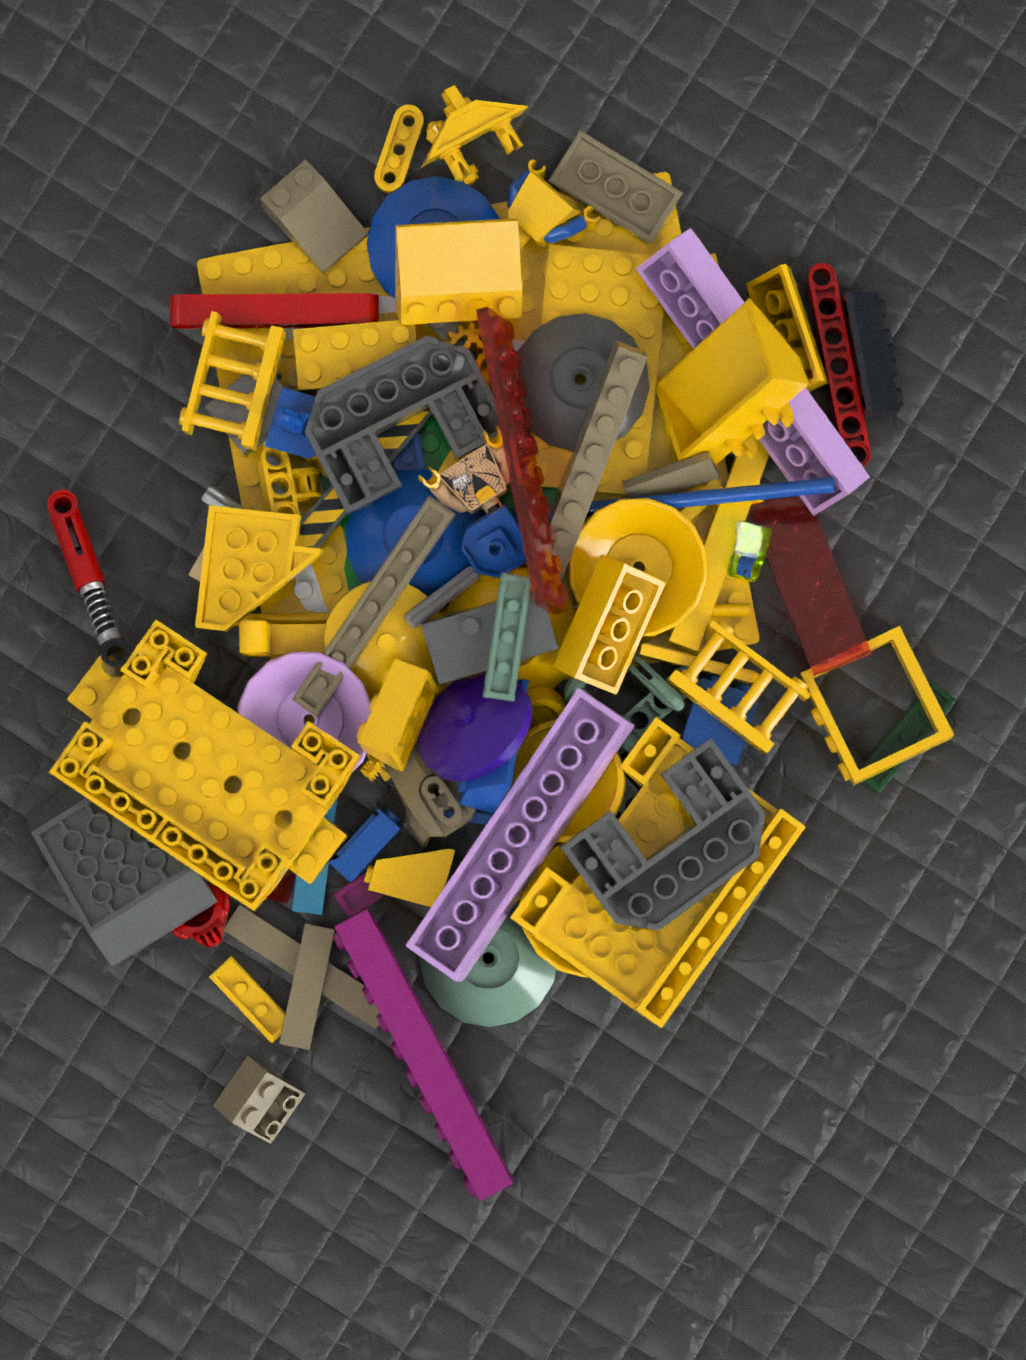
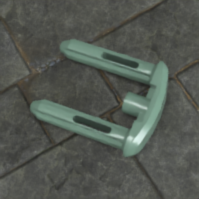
[564,652,685,753]

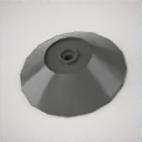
[510,313,650,451]

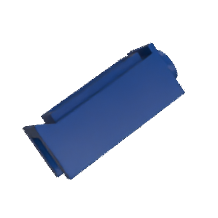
[329,808,401,883]

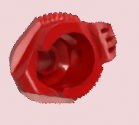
[171,878,230,948]

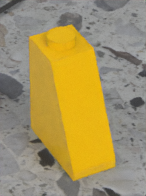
[364,848,455,907]

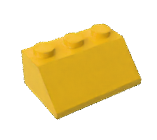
[357,659,439,772]

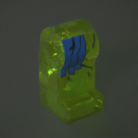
[728,520,772,582]

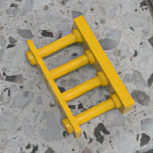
[179,311,287,451]
[667,621,811,755]

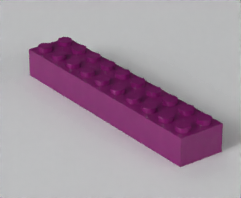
[333,908,513,1201]

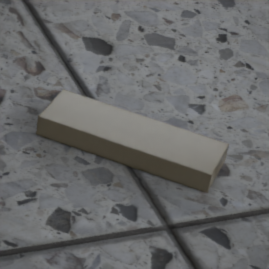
[622,451,720,498]

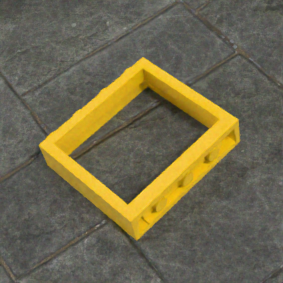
[800,626,954,786]

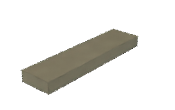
[279,923,335,1050]

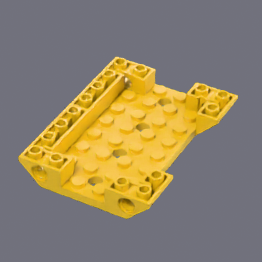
[49,620,360,911]

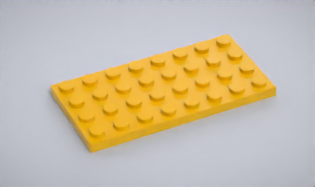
[523,244,664,496]

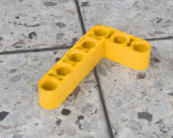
[239,621,326,657]

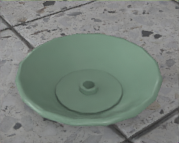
[419,896,556,1027]

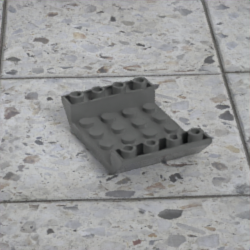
[25,787,218,967]

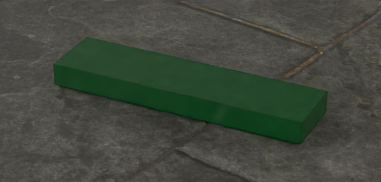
[859,681,956,794]

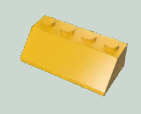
[746,264,829,392]
[552,554,666,695]

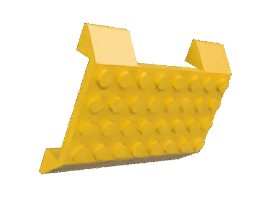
[510,717,806,1028]

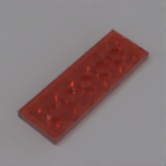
[749,496,871,676]

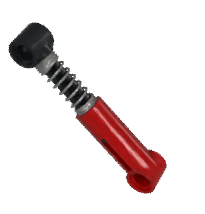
[47,489,131,677]

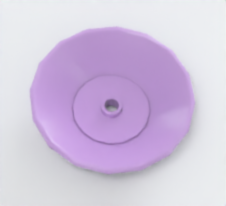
[238,652,371,771]

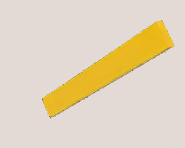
[668,433,769,653]

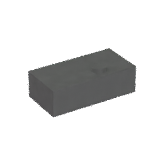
[421,587,558,685]

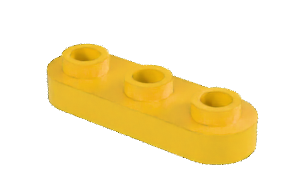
[374,105,424,193]

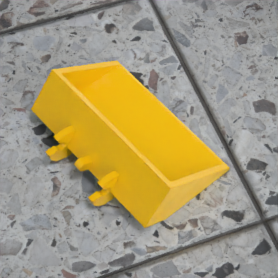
[656,298,809,465]

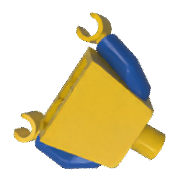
[507,159,601,249]

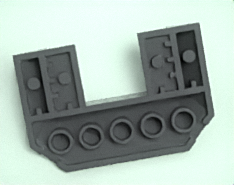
[304,335,511,514]
[560,738,766,930]

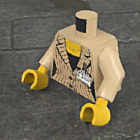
[418,426,511,515]

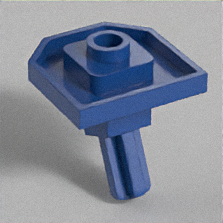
[265,387,316,459]
[461,504,538,578]

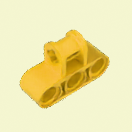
[257,447,323,515]

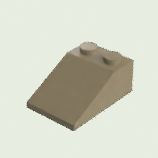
[260,159,368,274]

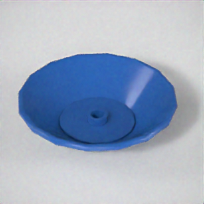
[367,176,500,299]
[346,469,481,597]

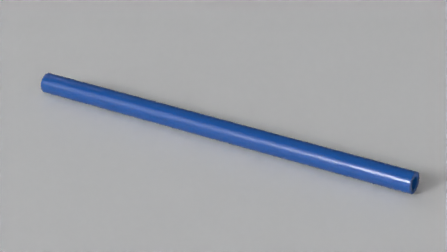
[530,477,835,523]

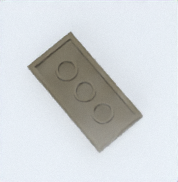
[548,130,683,245]

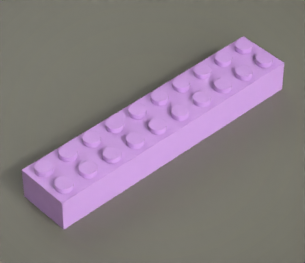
[636,228,870,516]
[406,688,635,981]

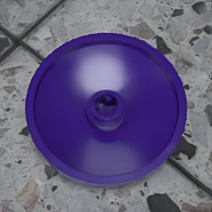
[418,671,532,782]

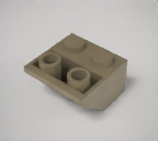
[213,1056,306,1144]

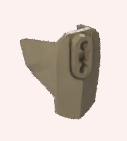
[384,738,477,850]

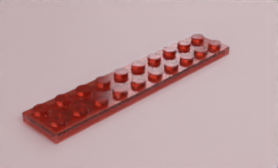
[476,307,568,615]

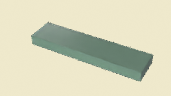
[483,573,532,701]

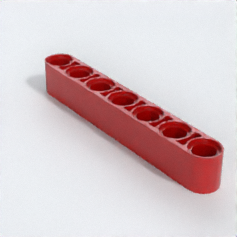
[806,263,871,467]
[170,293,379,329]

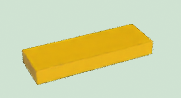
[209,956,286,1043]

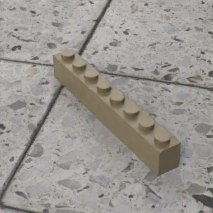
[528,340,648,585]

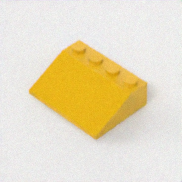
[395,218,522,325]

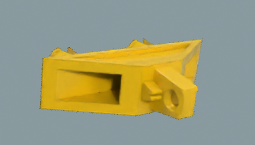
[421,85,529,182]

